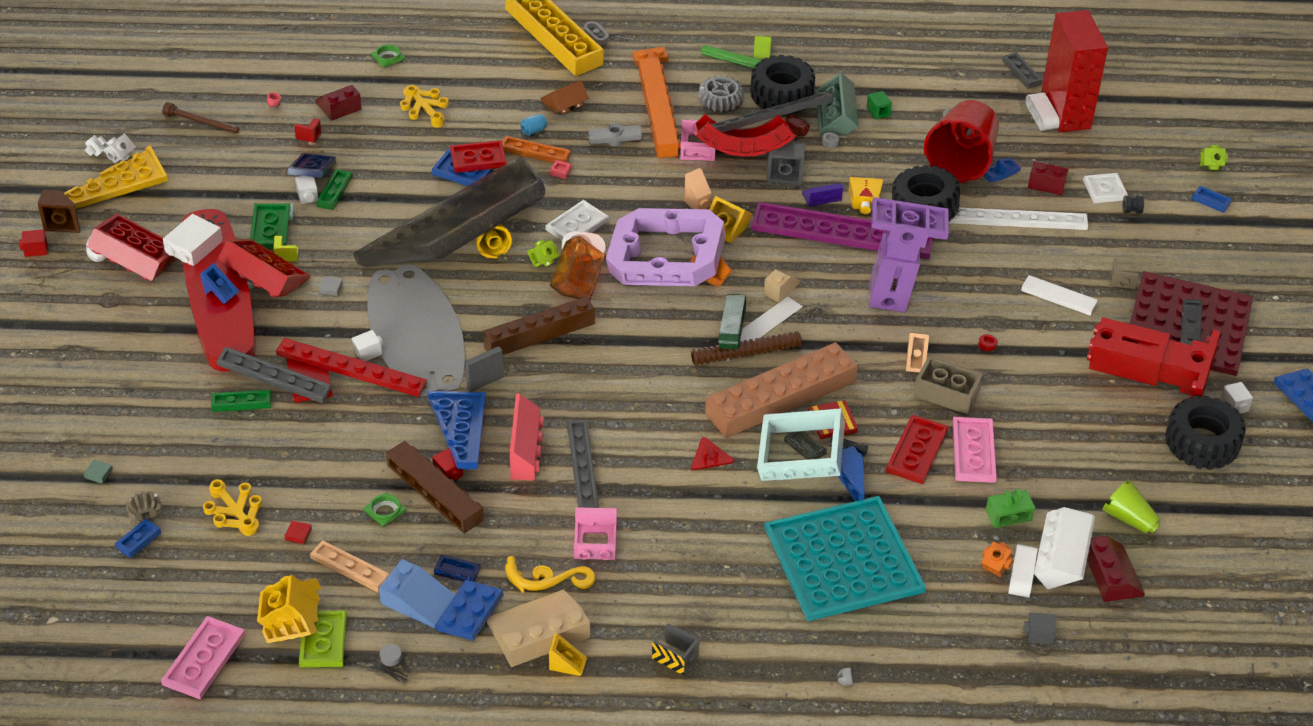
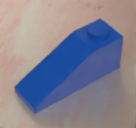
[834,446,865,501]

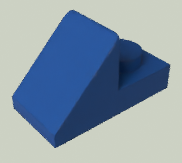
[200,263,239,304]

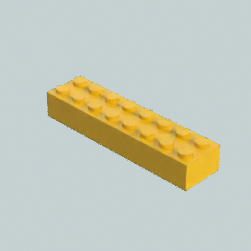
[505,0,604,76]

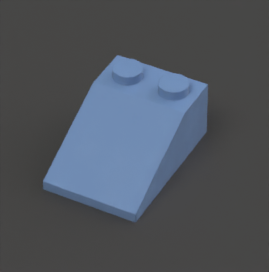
[379,559,455,628]

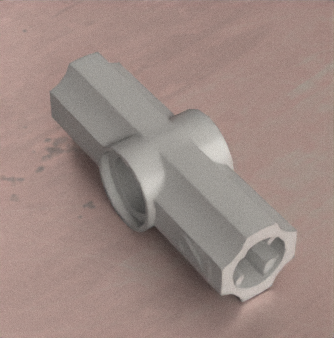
[588,123,642,146]

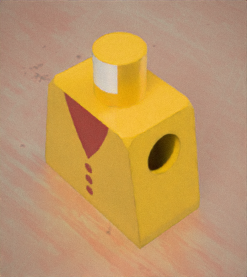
[848,177,883,214]

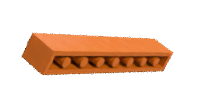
[639,58,681,158]

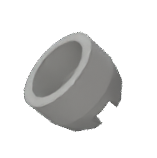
[837,667,853,686]

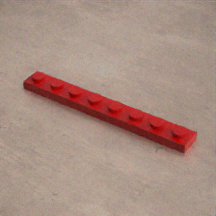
[276,338,427,397]

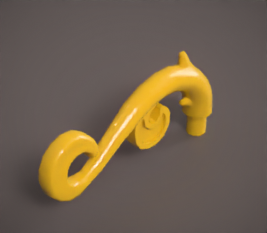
[505,556,595,593]

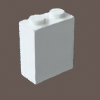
[163,214,223,266]

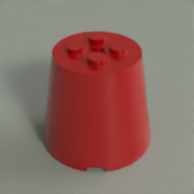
[923,100,999,183]

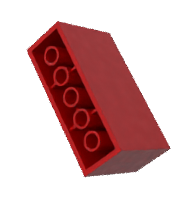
[1041,10,1108,132]

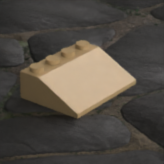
[487,589,590,667]

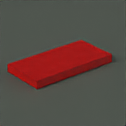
[885,415,949,484]

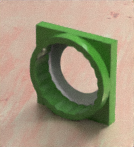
[371,44,405,68]
[363,492,407,527]

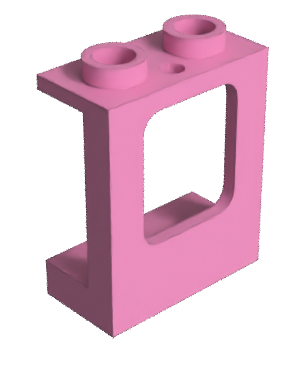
[680,120,717,161]
[574,507,617,560]

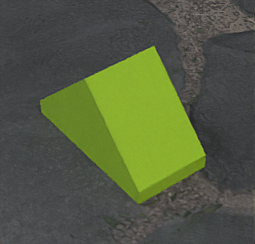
[753,36,771,60]

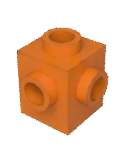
[981,541,1014,577]

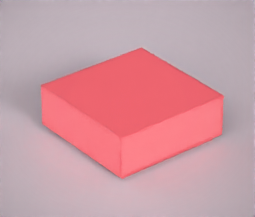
[549,160,572,179]

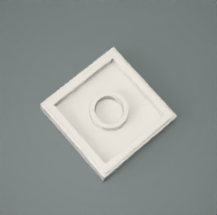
[1083,173,1128,203]

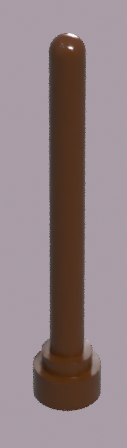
[162,102,239,133]

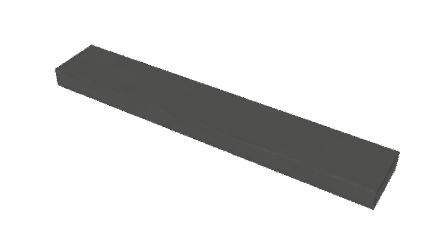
[217,347,332,403]
[567,419,599,508]

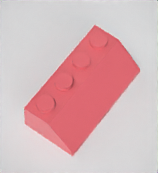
[510,394,544,480]

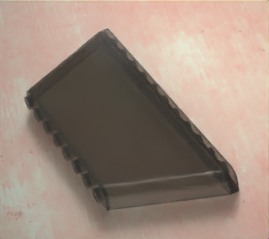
[353,157,545,267]

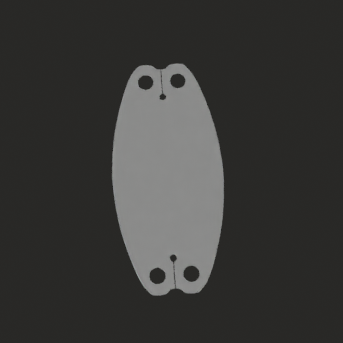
[367,264,465,397]

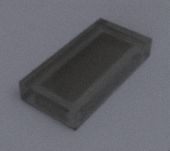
[784,431,826,460]

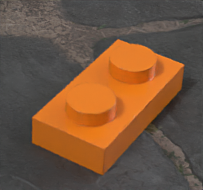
[632,47,669,66]

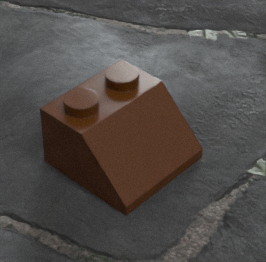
[38,190,81,233]

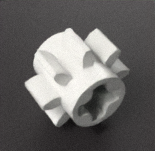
[85,135,107,157]

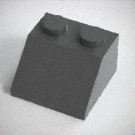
[767,143,805,184]

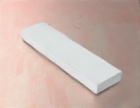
[1021,275,1098,316]

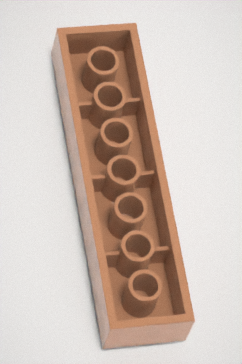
[705,342,858,438]

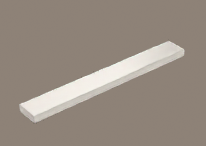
[949,207,1088,230]

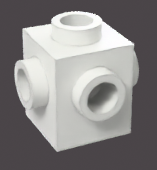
[103,133,136,164]

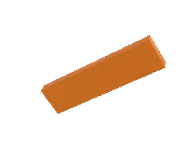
[502,136,571,163]

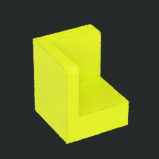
[274,236,298,262]

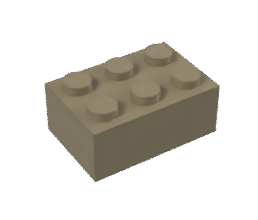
[913,356,983,415]

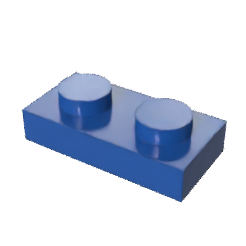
[115,519,161,559]

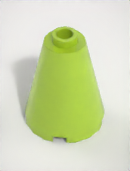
[1102,479,1161,534]

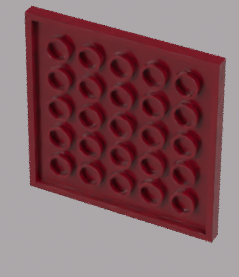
[1130,271,1253,376]

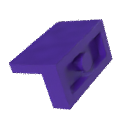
[802,183,843,207]

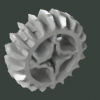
[698,75,744,112]

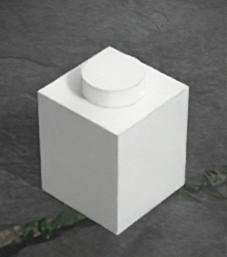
[295,176,318,204]
[352,330,384,361]
[1221,382,1253,413]

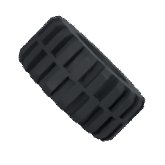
[750,55,816,115]
[892,165,960,222]
[1165,395,1246,470]

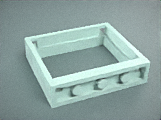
[757,409,845,481]

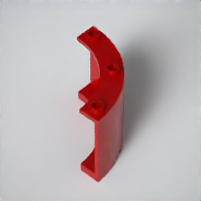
[693,114,796,156]

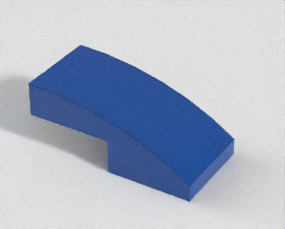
[983,158,1021,183]

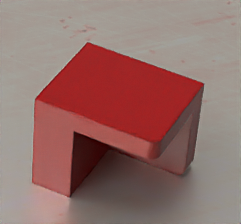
[294,118,322,143]

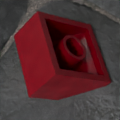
[316,85,362,121]
[1028,161,1069,195]

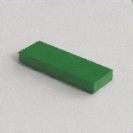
[316,169,353,210]
[211,389,271,412]

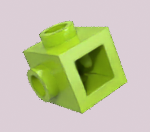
[1200,145,1228,170]
[527,239,559,267]

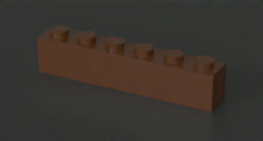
[483,296,595,355]
[386,441,483,534]

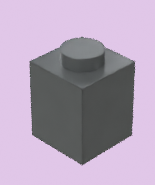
[1023,613,1057,644]

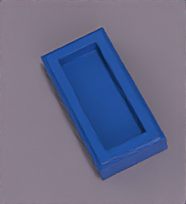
[1191,186,1232,213]

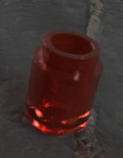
[784,114,810,137]

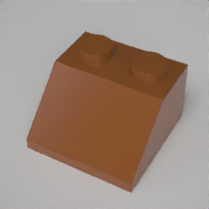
[540,80,589,114]

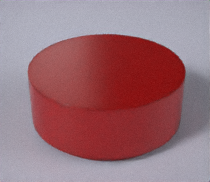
[978,334,998,351]

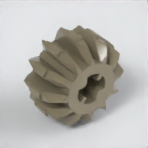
[126,491,162,524]

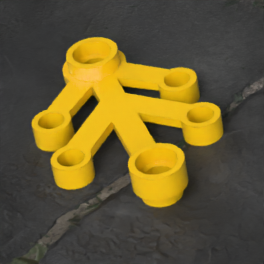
[400,85,449,128]
[203,479,262,536]

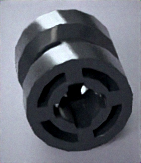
[1122,196,1144,213]

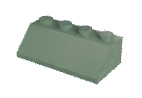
[816,72,858,136]

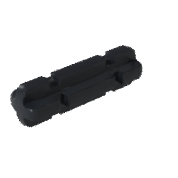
[829,436,868,456]

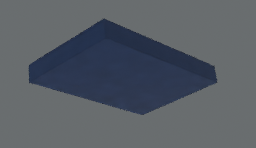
[288,153,336,178]

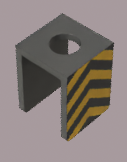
[652,623,700,675]

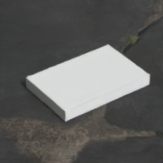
[545,200,609,241]

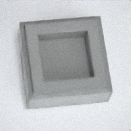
[319,276,343,296]

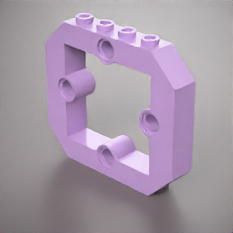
[606,208,726,286]

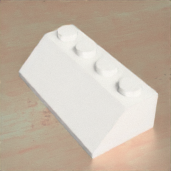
[1034,507,1095,589]

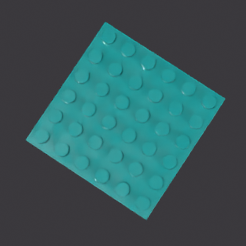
[764,496,926,622]

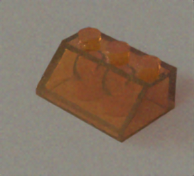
[550,236,606,300]

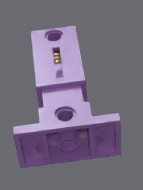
[869,197,949,312]

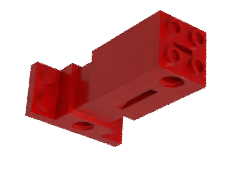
[1087,317,1221,399]

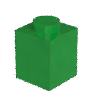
[866,91,892,120]

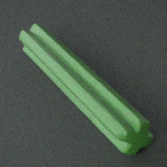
[701,45,761,68]

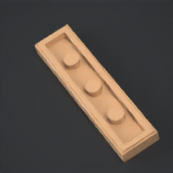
[310,540,390,593]

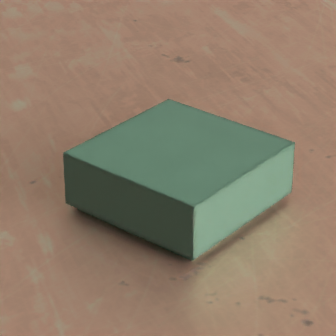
[84,460,113,484]

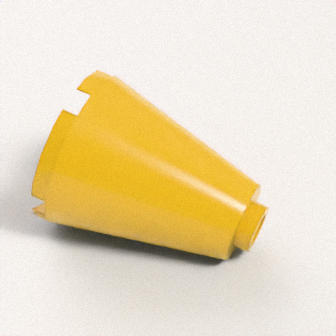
[475,214,512,258]

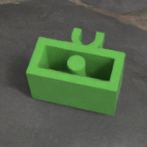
[986,488,1035,528]

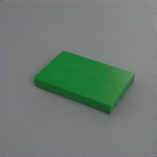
[250,203,291,249]

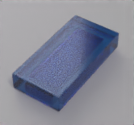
[434,555,481,582]

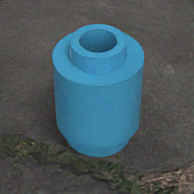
[520,114,547,136]

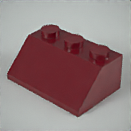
[1087,536,1145,602]

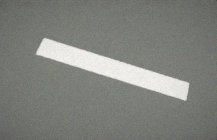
[726,297,803,361]

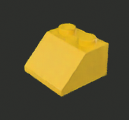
[709,196,753,243]

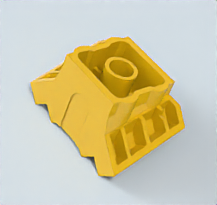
[257,575,322,643]

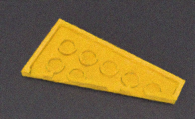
[64,145,168,209]

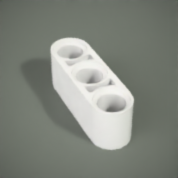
[1026,93,1060,131]
[1008,544,1038,598]

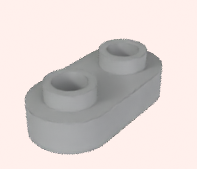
[584,21,609,46]

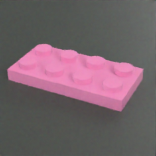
[952,417,997,483]
[161,616,245,700]

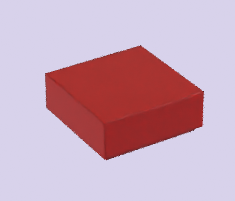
[284,520,312,544]

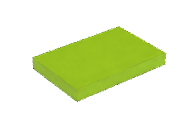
[299,610,347,668]

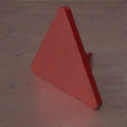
[691,437,734,470]

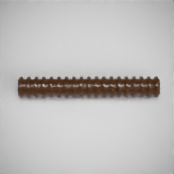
[691,331,802,366]

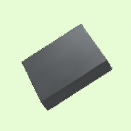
[465,346,503,392]

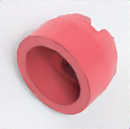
[267,92,281,107]

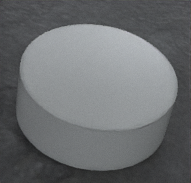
[822,132,839,148]
[380,644,402,666]

